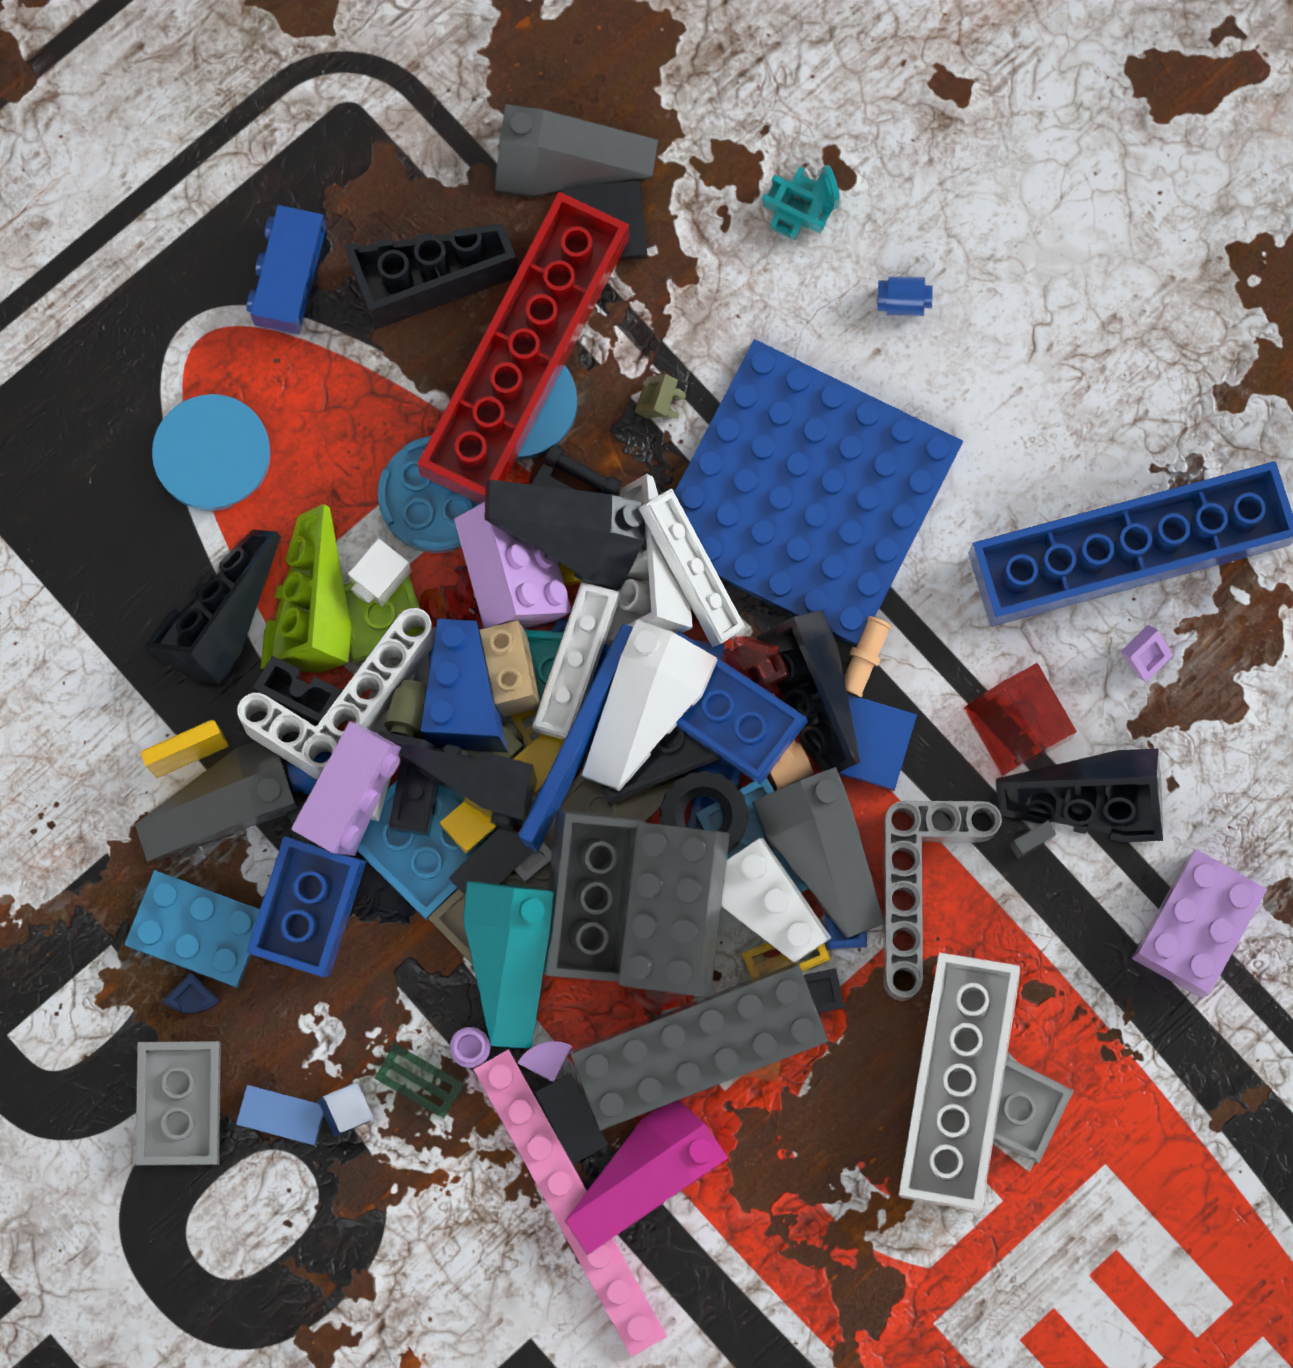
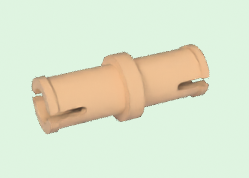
[844,616,892,698]

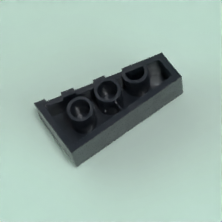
[344,224,519,330]

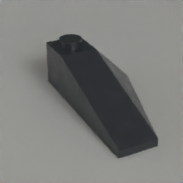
[484,480,645,591]
[739,610,861,773]

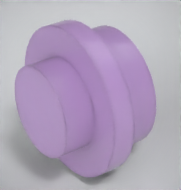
[450,1027,490,1068]

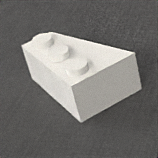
[721,838,831,963]

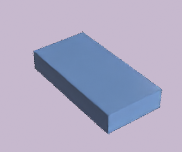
[236,1085,324,1146]

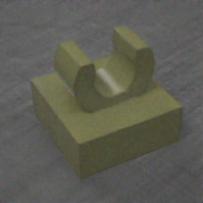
[634,374,686,419]

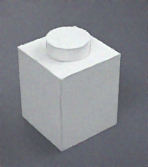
[348,538,412,607]

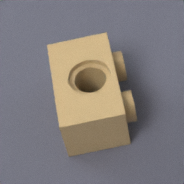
[480,620,540,717]

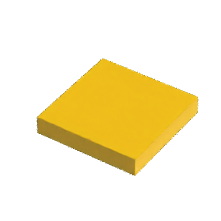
[140,720,229,779]

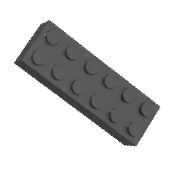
[570,962,829,1130]

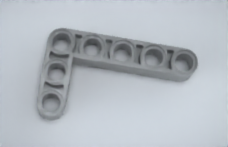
[882,801,1002,1001]

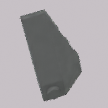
[495,104,658,198]
[135,741,298,863]
[752,767,885,938]

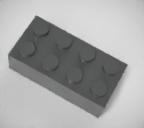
[543,810,645,982]
[619,822,730,996]

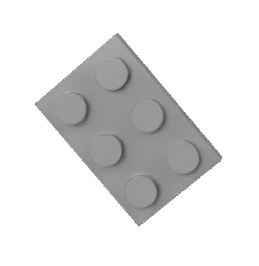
[135,1042,221,1166]

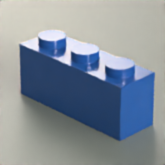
[246,205,326,335]

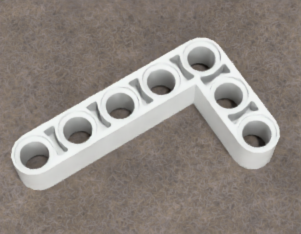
[237,608,435,780]

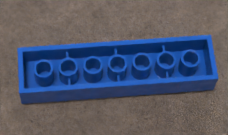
[968,461,1293,627]

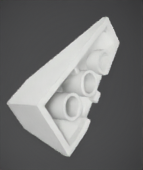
[582,620,718,791]

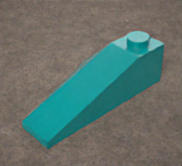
[463,881,554,1049]

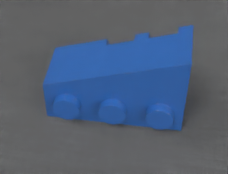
[421,619,509,753]

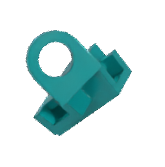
[762,165,840,241]

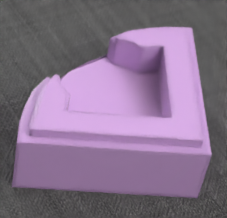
[518,1041,572,1082]

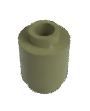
[384,680,427,738]

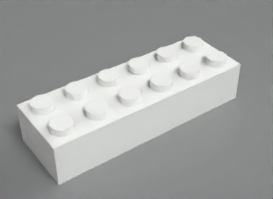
[899,953,1021,1212]

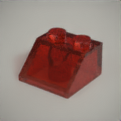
[963,663,1077,777]

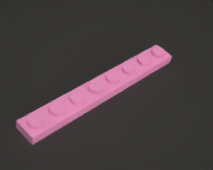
[473,1049,667,1357]

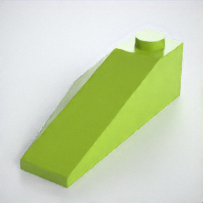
[261,504,351,673]

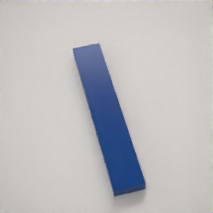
[518,624,633,852]

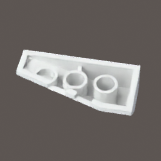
[605,474,692,646]

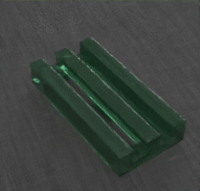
[374,1043,465,1120]

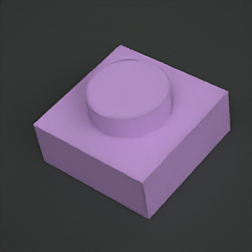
[1121,625,1174,682]

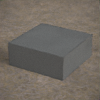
[1010,821,1056,859]

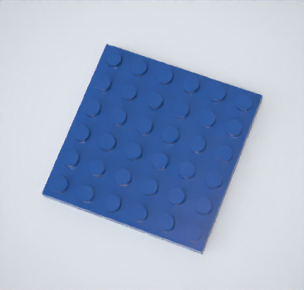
[674,339,963,647]

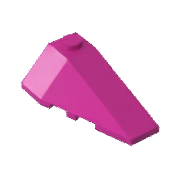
[565,1100,728,1255]

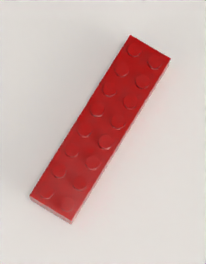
[417,192,629,504]

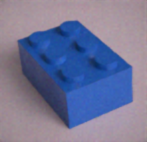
[246,836,367,977]

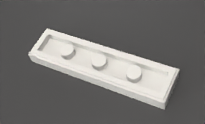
[638,489,746,647]
[532,582,620,740]

